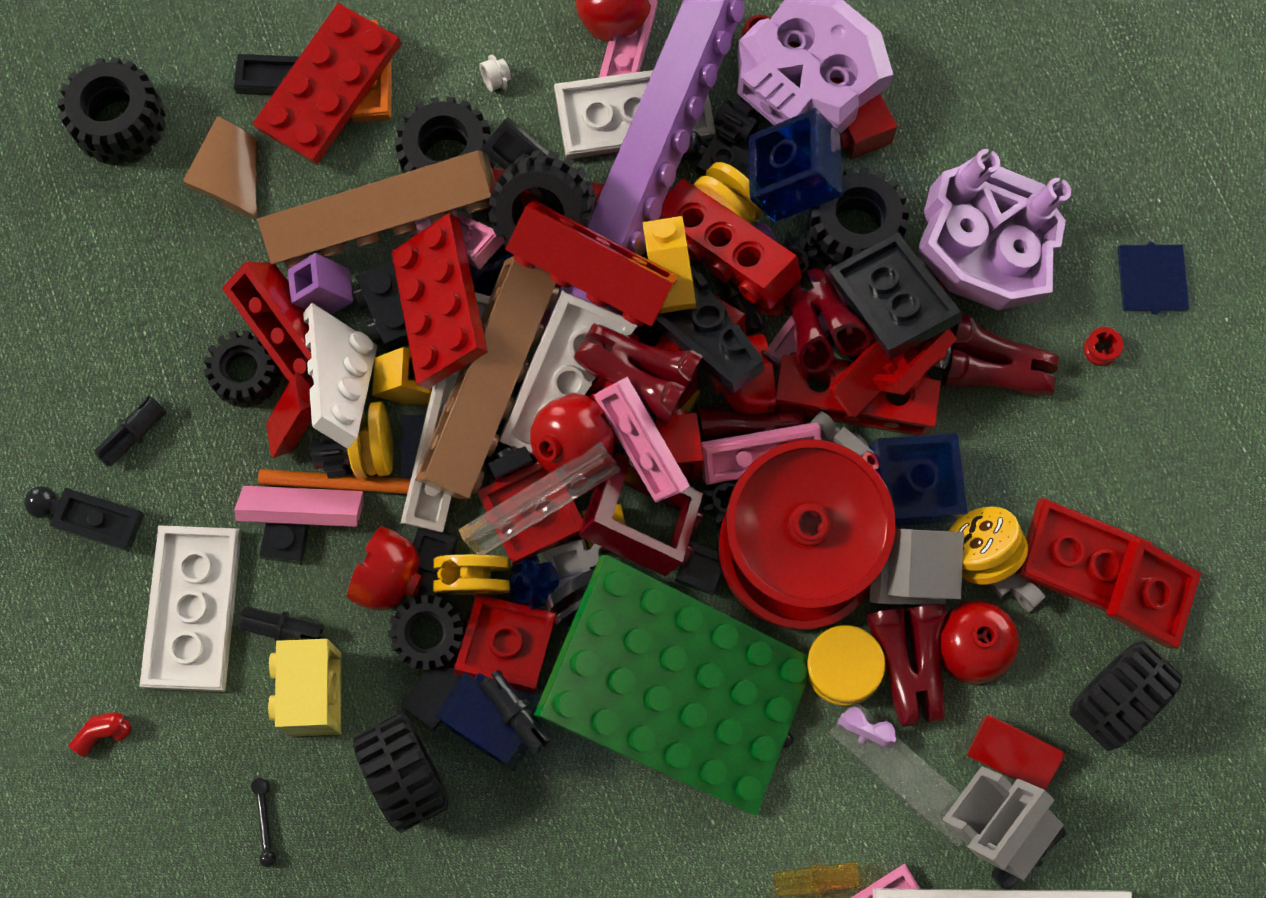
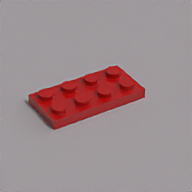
[252,3,402,165]
[392,213,488,389]

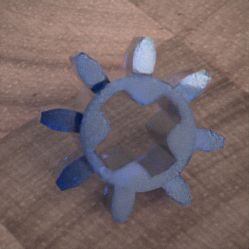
[509,555,560,610]

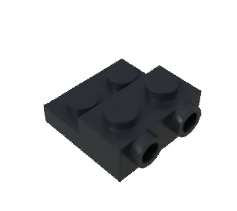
[352,261,409,353]

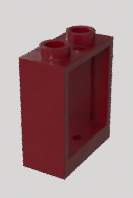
[579,452,703,576]

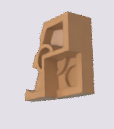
[183,117,259,219]

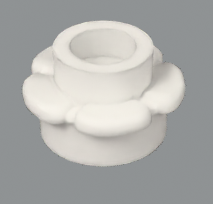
[479,55,511,92]

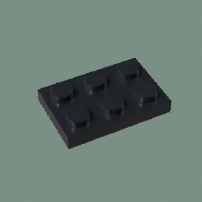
[828,232,962,360]

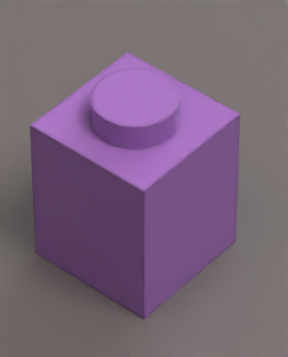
[288,253,353,315]

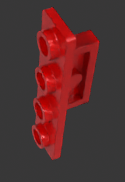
[830,282,957,417]

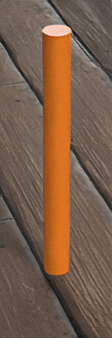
[258,469,411,494]

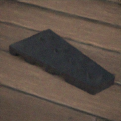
[652,257,764,393]

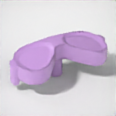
[837,707,896,749]

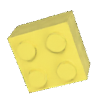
[268,639,342,737]

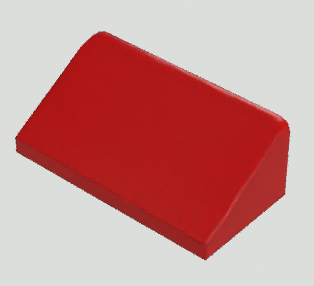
[266,372,312,458]
[966,715,1065,790]

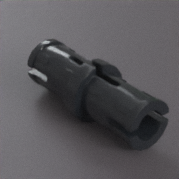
[478,670,554,756]

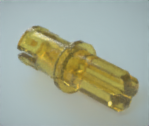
[773,861,861,898]

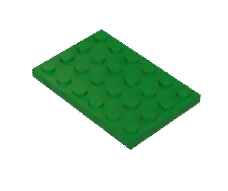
[534,555,809,816]

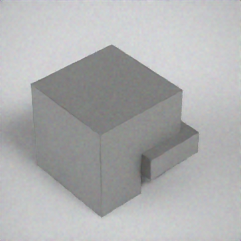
[870,529,964,605]
[942,766,1064,880]

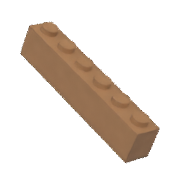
[257,150,496,269]
[415,256,559,499]

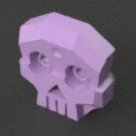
[737,0,894,152]
[918,149,1071,310]

